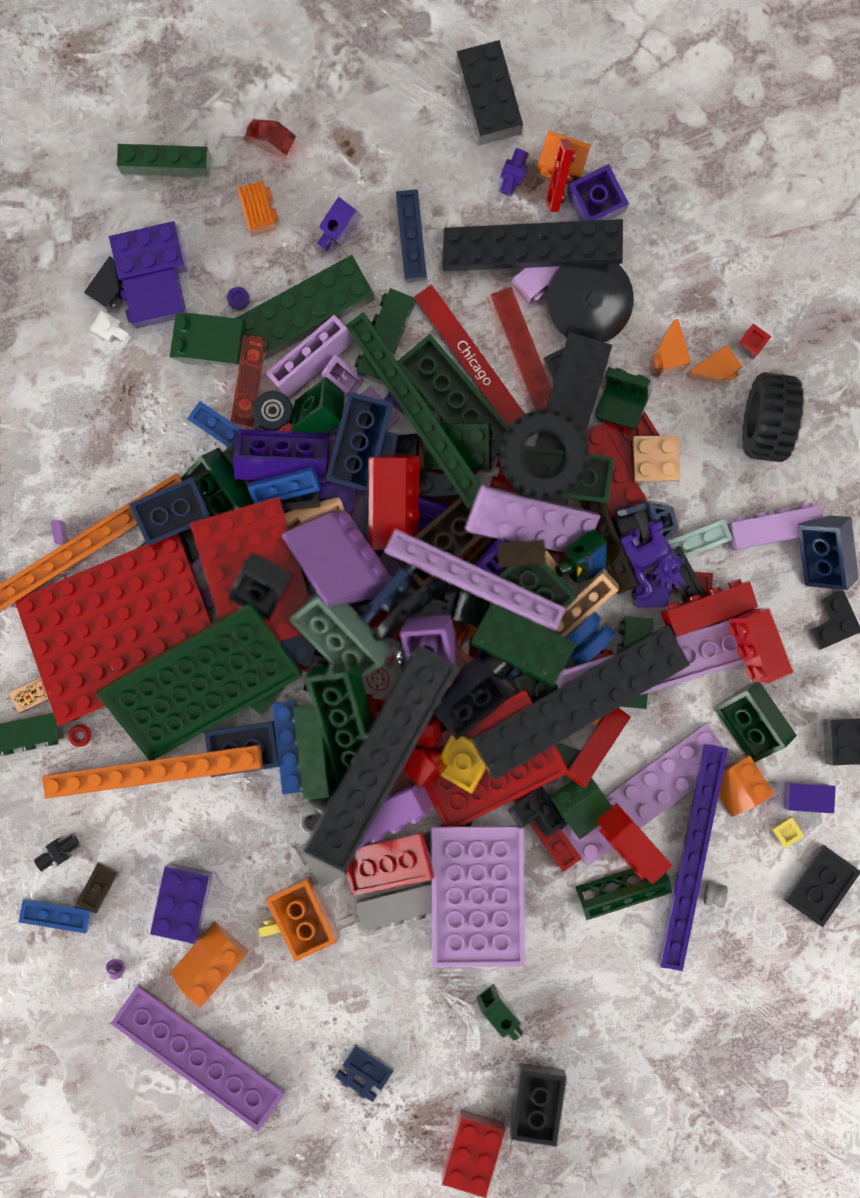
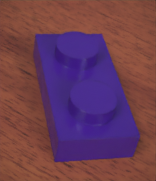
[320,482,358,512]

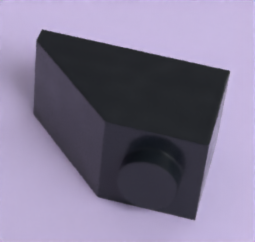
[84,256,122,313]

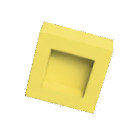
[771,816,804,849]
[258,917,281,937]

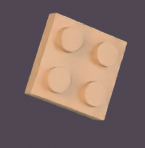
[632,436,680,482]

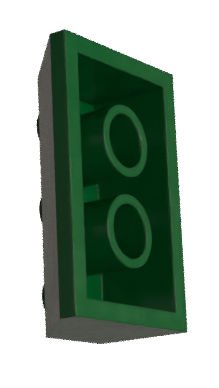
[181,448,253,517]
[714,682,797,763]

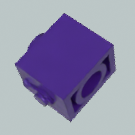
[631,574,670,608]

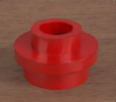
[68,724,92,747]

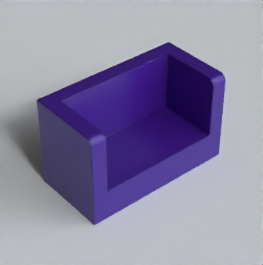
[783,782,836,813]

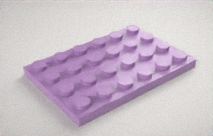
[431,826,525,967]

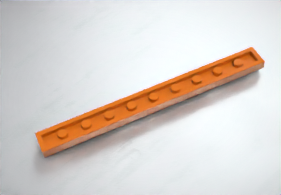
[0,473,182,613]
[42,745,263,799]

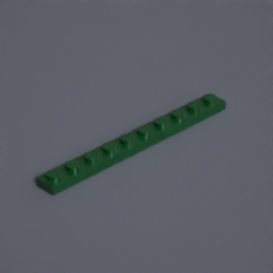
[345,312,482,510]

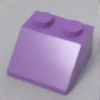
[400,615,455,664]

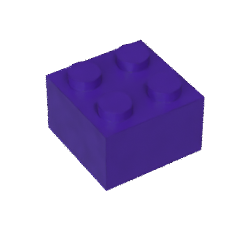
[566,164,629,221]

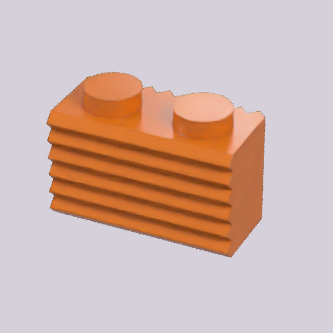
[237,181,279,236]

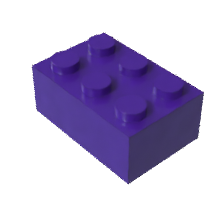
[109,221,188,285]
[150,863,213,944]

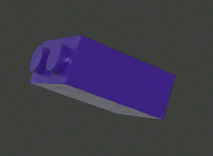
[120,268,187,329]

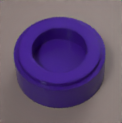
[227,287,250,311]

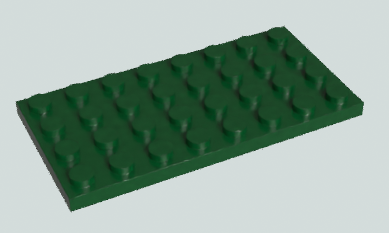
[96,601,303,761]

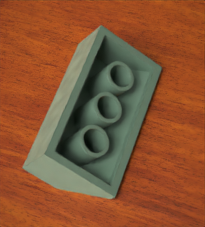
[288,592,391,678]

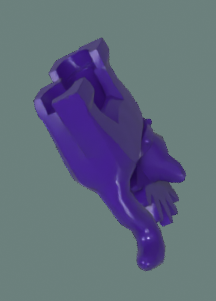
[620,519,686,601]

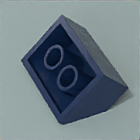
[797,515,859,590]

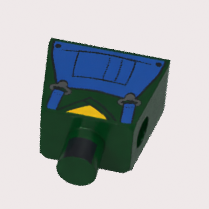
[555,529,607,583]

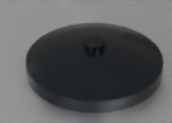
[545,264,634,342]

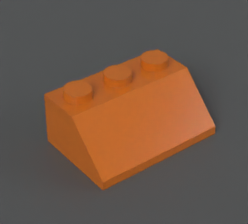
[266,876,339,962]
[170,921,249,1008]

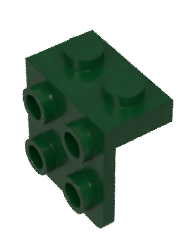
[595,367,652,430]

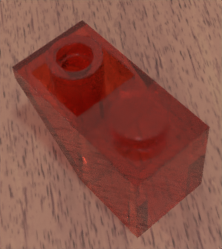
[243,119,296,156]

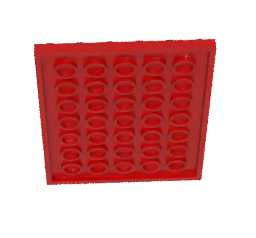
[15,533,213,726]

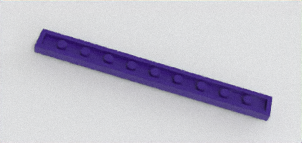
[659,743,728,971]

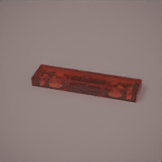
[230,333,268,426]

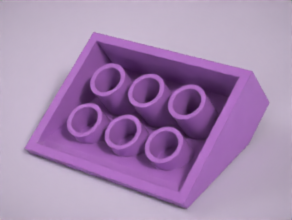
[282,511,392,607]

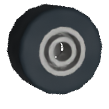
[252,391,294,431]

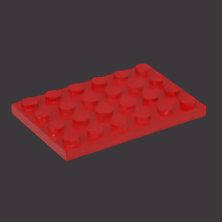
[190,497,310,641]
[418,689,569,827]

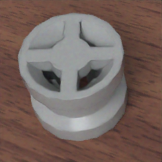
[704,882,727,908]

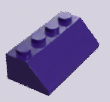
[233,429,329,483]

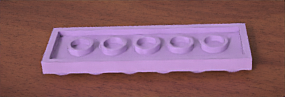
[465,486,600,552]

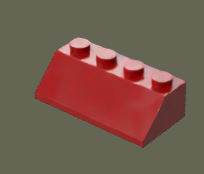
[369,453,420,550]

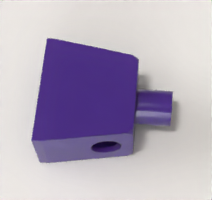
[317,196,363,251]

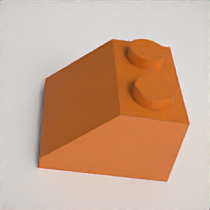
[537,131,591,184]
[650,319,691,378]
[719,754,775,817]

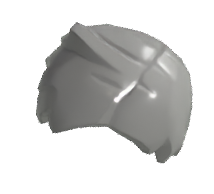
[299,798,330,834]

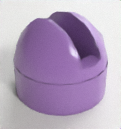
[106,959,125,980]

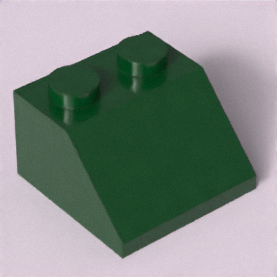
[291,377,345,434]
[550,778,612,839]

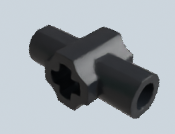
[34,833,81,872]

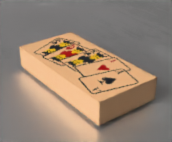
[9,678,49,713]

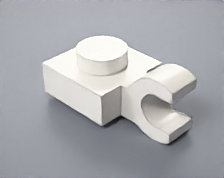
[90,310,132,344]

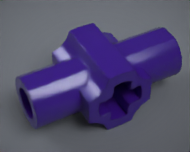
[499,148,529,196]

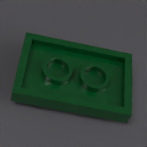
[423,423,492,470]

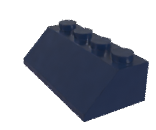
[325,391,393,492]

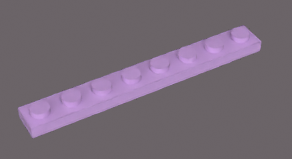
[385,529,565,631]

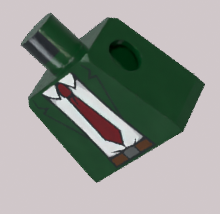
[476,984,523,1041]

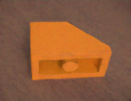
[687,345,743,384]

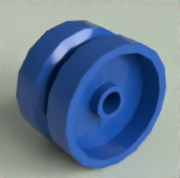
[565,611,615,665]

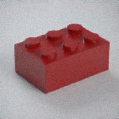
[728,608,794,683]
[596,803,673,884]
[441,1109,506,1198]

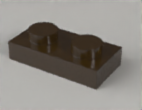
[497,539,546,567]
[76,862,119,914]

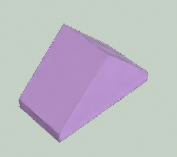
[322,355,364,396]

